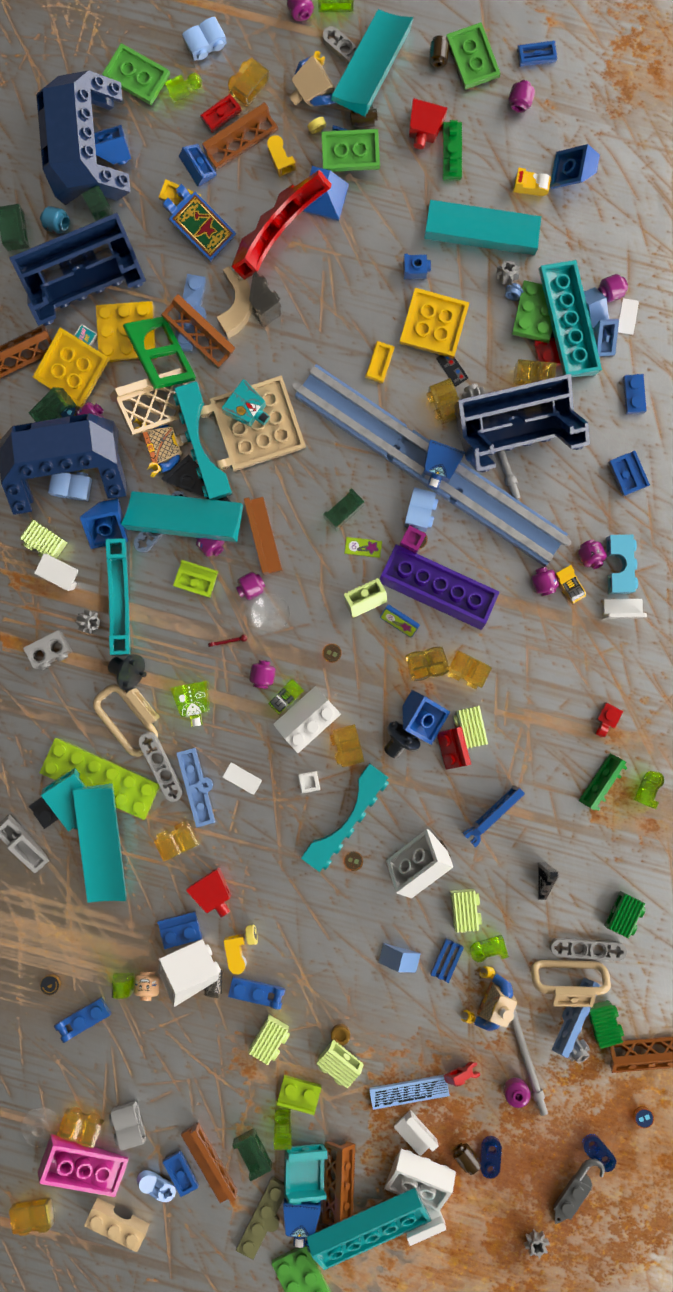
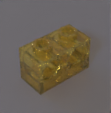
[513,359,557,385]

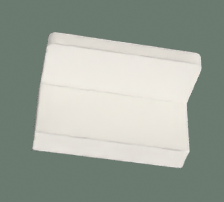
[34,553,78,591]
[602,599,647,619]
[394,1110,438,1156]
[406,1206,446,1246]

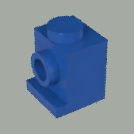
[403,254,431,279]

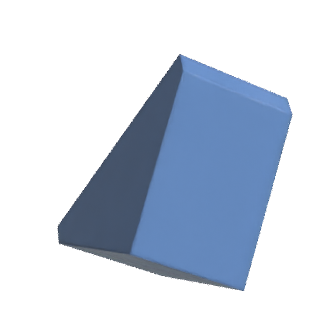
[584,287,609,329]
[593,319,619,357]
[378,943,421,973]

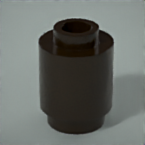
[429,35,449,68]
[350,105,378,127]
[453,1143,481,1175]

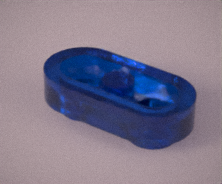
[582,1134,616,1172]
[480,1136,502,1179]

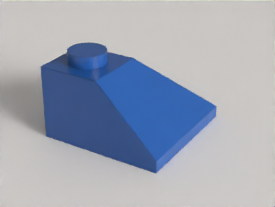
[94,125,131,165]
[549,144,600,189]
[303,166,349,221]
[80,498,128,549]
[402,690,450,745]

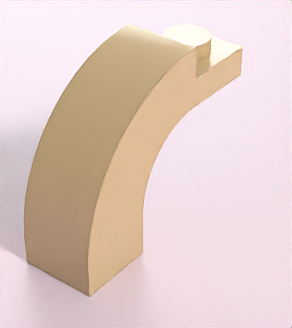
[217,266,253,339]

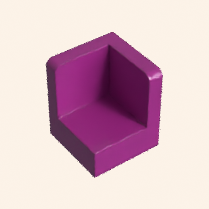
[399,525,426,553]

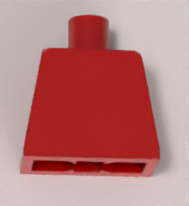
[409,98,448,149]
[186,867,231,918]

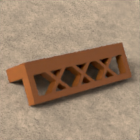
[202,102,278,170]
[161,294,235,368]
[0,325,52,378]
[244,497,282,575]
[609,1037,673,1073]
[181,1122,238,1204]
[322,1141,355,1226]

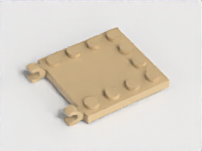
[201,375,306,471]

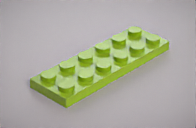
[39,738,160,820]

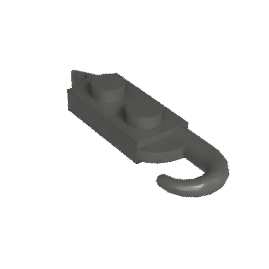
[553,1159,605,1224]

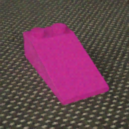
[38,1134,128,1197]

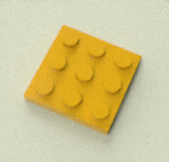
[399,288,470,359]
[96,301,157,362]
[33,327,110,407]

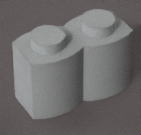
[109,1101,146,1151]

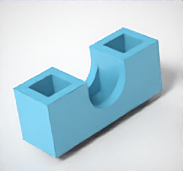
[606,534,638,594]

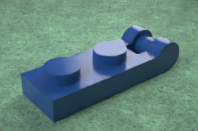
[228,976,285,1009]
[54,997,112,1043]

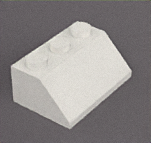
[273,686,341,753]
[386,829,453,898]
[384,1149,456,1211]

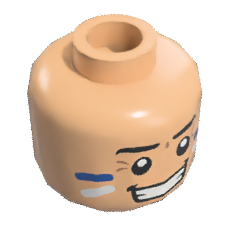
[134,972,160,1001]

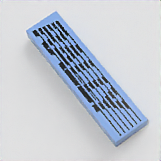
[369,1074,450,1110]

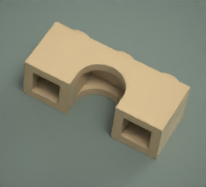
[84,1198,150,1252]

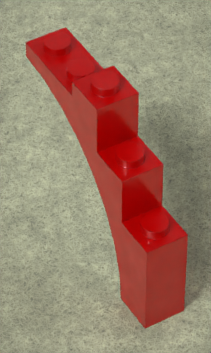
[231,170,332,280]

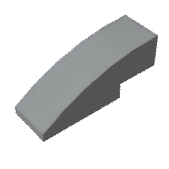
[0,814,50,873]

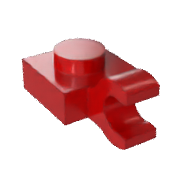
[595,702,624,738]
[443,1062,481,1087]

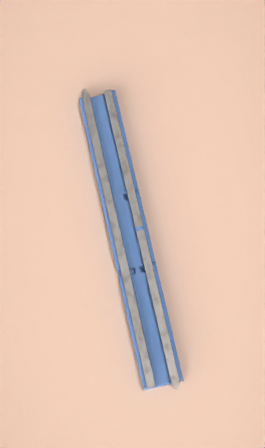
[292,364,571,567]

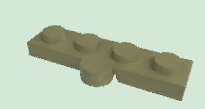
[236,1176,285,1260]

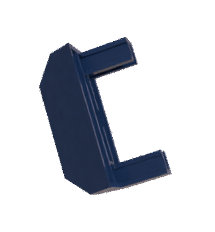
[36,70,131,206]
[9,213,146,326]
[454,374,590,472]
[0,413,127,515]

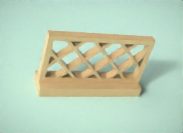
[110,368,186,436]

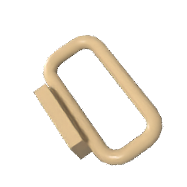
[93,684,160,757]
[531,960,611,1007]

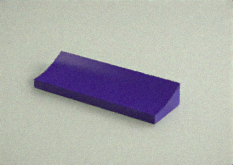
[379,544,500,630]

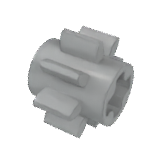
[496,261,519,285]
[461,384,485,399]
[75,609,100,634]
[568,1038,590,1063]
[524,1229,549,1258]

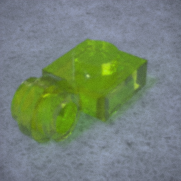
[165,73,202,102]

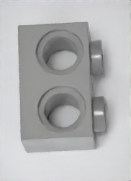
[23,630,72,670]

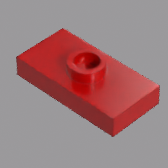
[200,94,242,133]

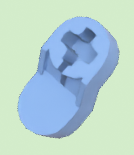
[136,1170,176,1202]

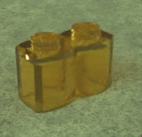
[228,58,270,106]
[427,378,460,425]
[405,646,449,681]
[447,650,492,690]
[330,724,365,767]
[154,821,200,862]
[57,1107,104,1148]
[9,1198,55,1236]

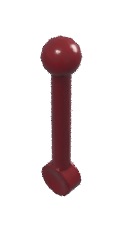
[208,634,247,647]

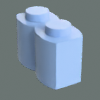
[182,17,227,61]
[48,472,92,502]
[404,487,438,532]

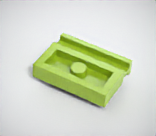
[173,560,219,598]
[277,1075,322,1115]

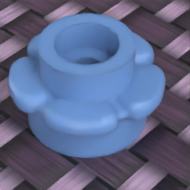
[505,283,523,301]

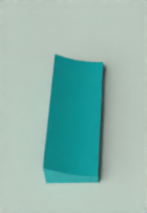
[331,9,414,116]
[424,200,542,256]
[539,260,602,377]
[121,491,243,542]
[73,783,127,903]
[307,1188,432,1270]

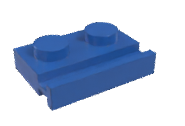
[608,450,650,497]
[157,911,203,949]

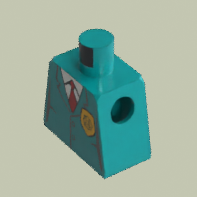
[222,379,270,426]

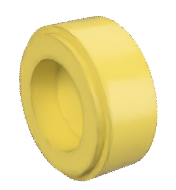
[307,117,327,134]
[245,925,258,945]

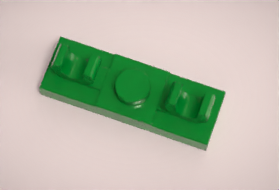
[443,120,462,180]
[579,753,627,811]

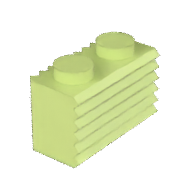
[20,519,67,559]
[344,578,387,618]
[453,706,488,749]
[450,889,482,933]
[248,1015,290,1065]
[316,1040,364,1089]

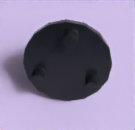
[108,654,147,691]
[384,721,421,759]

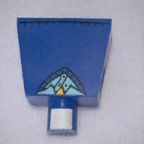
[423,440,465,489]
[283,1198,321,1248]

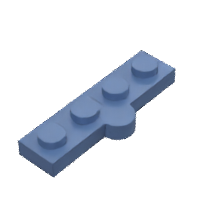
[175,274,207,352]
[176,748,216,828]
[551,978,600,1058]

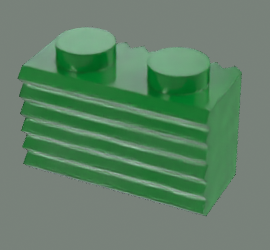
[604,891,646,939]
[588,1000,624,1049]

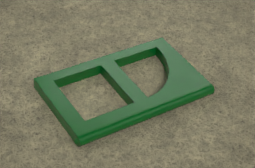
[123,317,196,389]

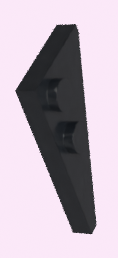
[161,454,231,502]
[538,862,558,900]

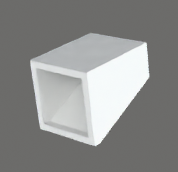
[158,939,220,1007]

